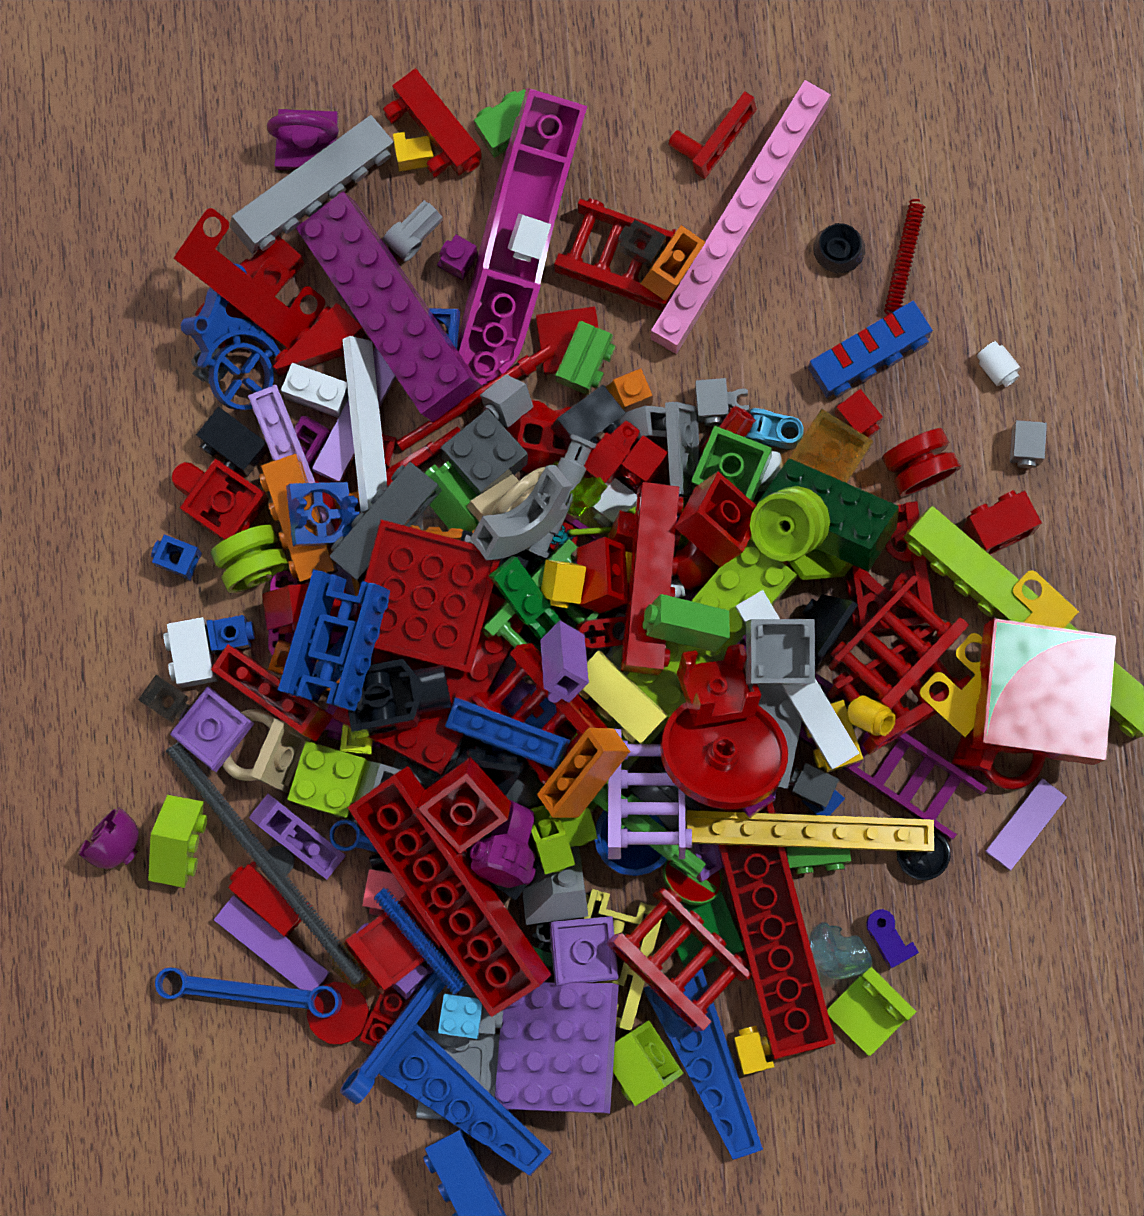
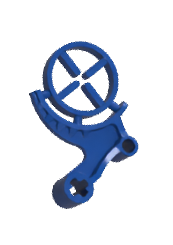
[181,263,280,410]

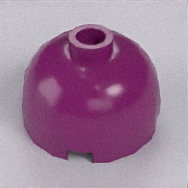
[78,807,139,869]

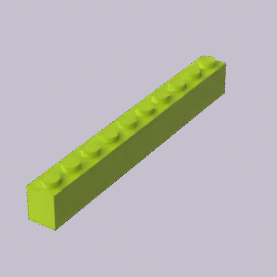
[903,506,1144,738]

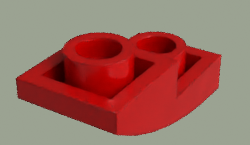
[359,987,415,1047]

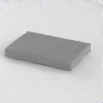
[665,402,700,498]

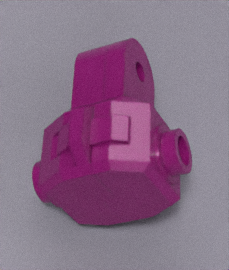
[470,800,536,888]

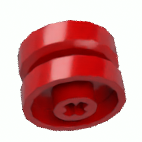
[882,428,961,496]

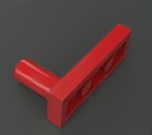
[668,91,757,179]

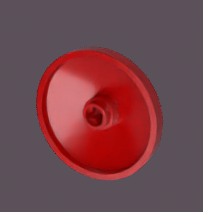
[660,702,788,809]

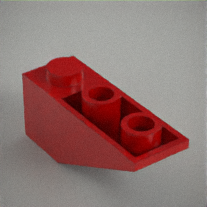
[273,303,365,377]

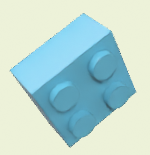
[438,994,483,1039]

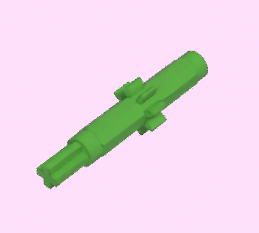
[592,783,706,878]

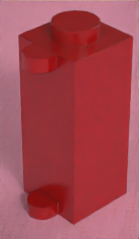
[228,861,312,938]

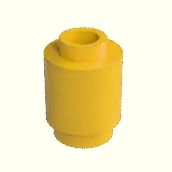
[847,695,896,736]

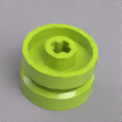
[750,486,830,562]
[210,525,289,593]

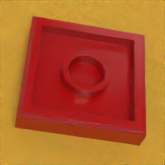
[536,306,604,375]

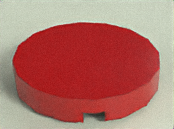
[306,982,370,1045]

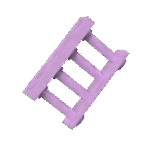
[608,729,692,859]

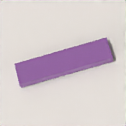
[214,895,330,991]

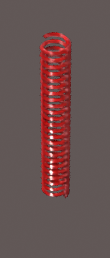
[884,199,926,315]

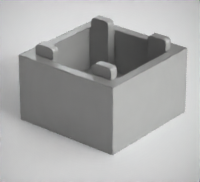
[746,619,815,684]

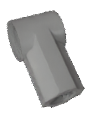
[383,200,443,262]

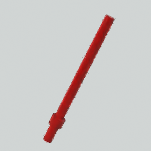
[396,345,556,451]

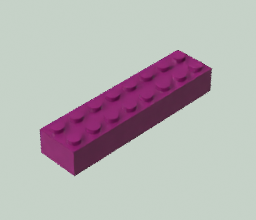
[296,191,482,422]

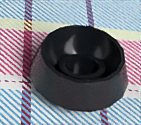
[813,223,865,273]
[896,829,951,880]

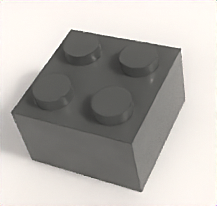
[441,409,528,496]

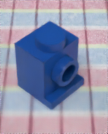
[151,534,202,580]
[206,615,255,655]

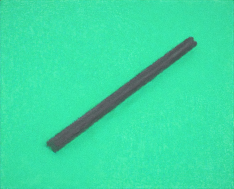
[166,742,368,985]

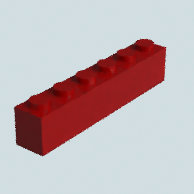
[621,482,683,675]

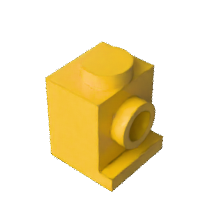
[733,1025,774,1075]

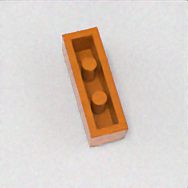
[537,728,630,818]

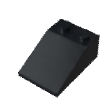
[802,594,858,669]

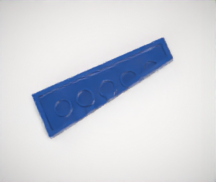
[643,968,763,1160]
[379,1023,552,1176]

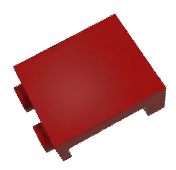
[344,894,443,994]

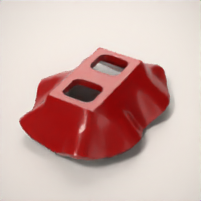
[504,400,600,474]

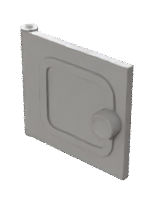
[416,1030,500,1120]

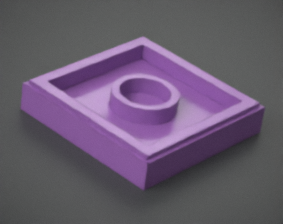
[170,686,255,772]
[549,916,619,985]

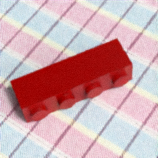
[195,235,305,349]
[211,644,333,741]

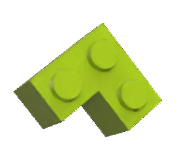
[148,795,207,888]
[530,805,598,875]

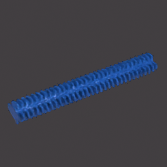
[374,888,467,995]

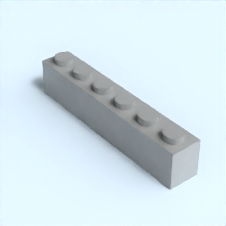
[229,115,394,254]

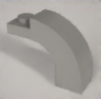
[470,465,572,560]

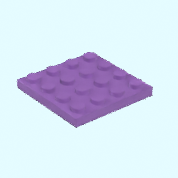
[495,982,619,1114]

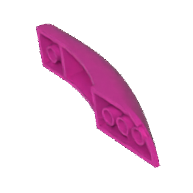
[457,88,587,385]

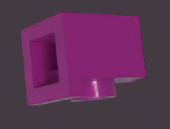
[437,234,478,281]

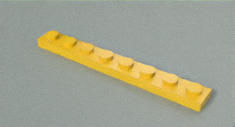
[685,810,934,852]

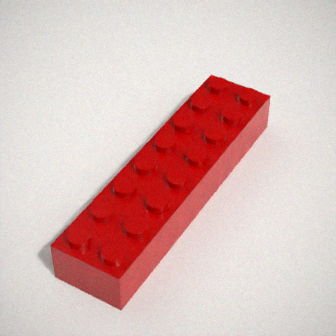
[347,766,552,1017]
[718,802,836,1059]

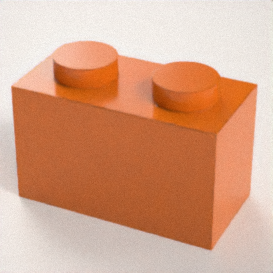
[640,225,706,301]

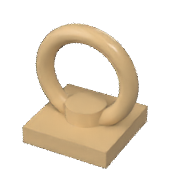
[467,467,545,522]
[222,709,311,794]

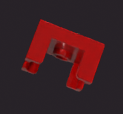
[677,643,761,726]

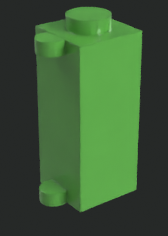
[425,461,479,532]
[643,594,730,652]

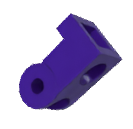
[866,909,919,970]

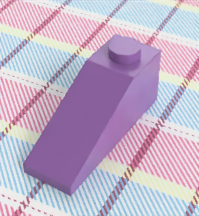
[249,793,346,880]

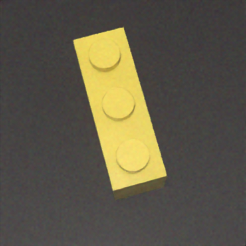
[579,651,668,744]

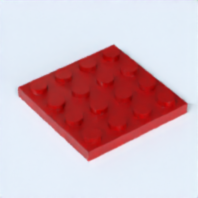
[353,519,500,672]

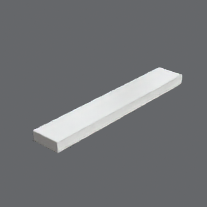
[343,336,388,513]
[735,590,859,769]

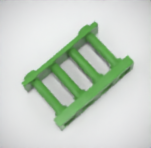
[481,539,610,681]

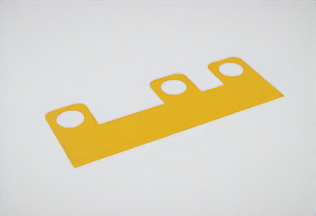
[920,570,1079,737]

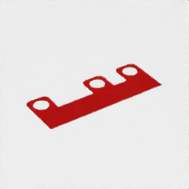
[173,208,325,349]

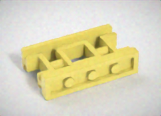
[584,889,662,1031]

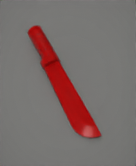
[386,426,461,487]

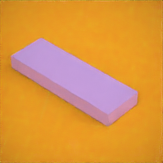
[985,778,1067,871]

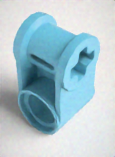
[745,408,804,450]

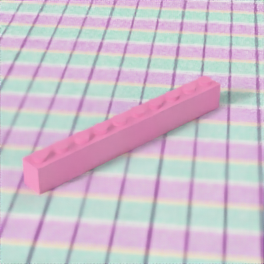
[651,80,831,354]

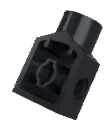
[341,659,452,739]

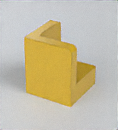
[393,132,433,172]

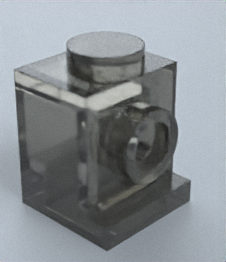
[617,219,666,269]
[138,675,190,723]

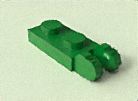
[489,556,561,640]

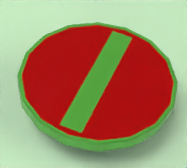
[662,860,722,905]

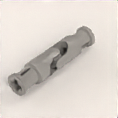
[526,433,597,558]

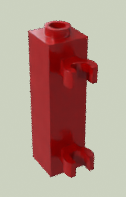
[383,68,482,178]

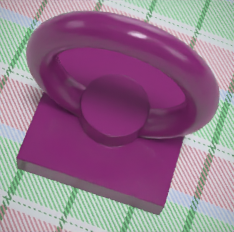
[267,109,339,171]

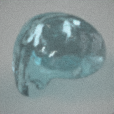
[809,922,872,979]

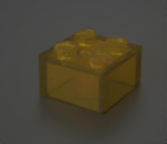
[790,409,873,483]

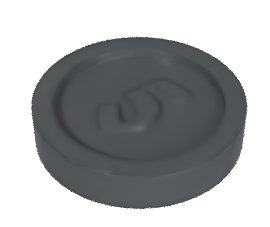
[267,846,295,875]

